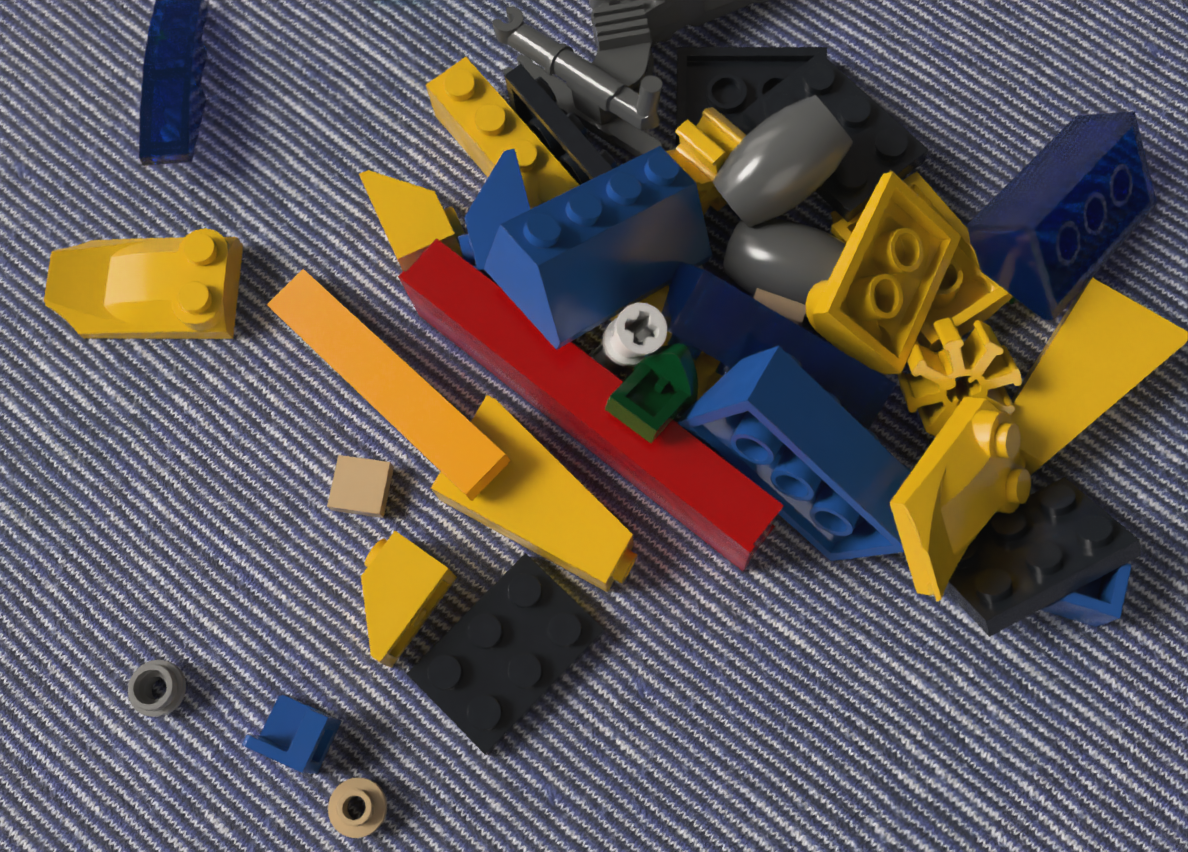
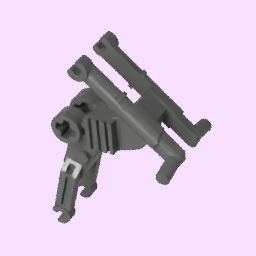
[492,0,769,157]

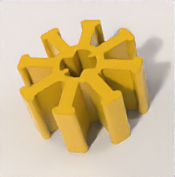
[666,107,746,216]
[898,317,1022,437]

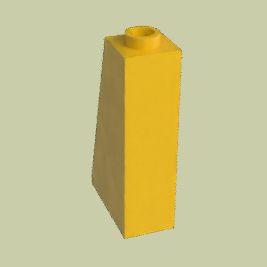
[1011,277,1188,475]
[431,395,638,593]

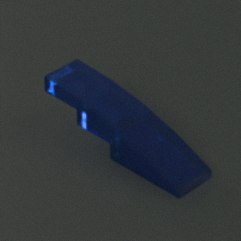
[139,0,209,166]

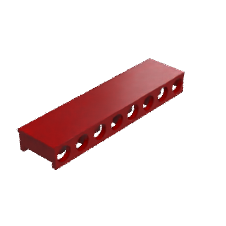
[398,238,784,571]

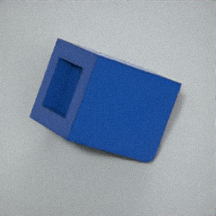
[1040,563,1132,627]
[242,695,342,774]

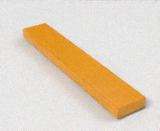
[266,269,511,501]

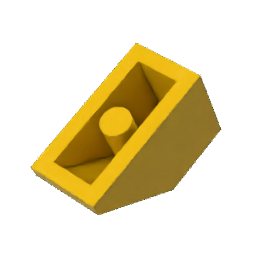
[359,170,465,272]
[361,531,457,668]

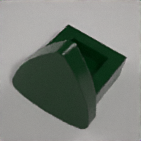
[605,344,698,443]

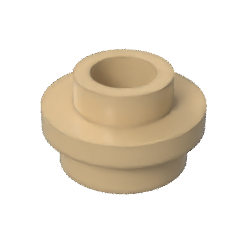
[328,778,387,838]

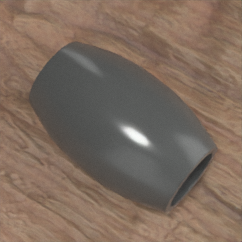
[713,95,853,227]
[723,218,846,305]

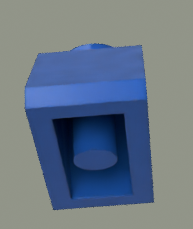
[458,148,530,278]

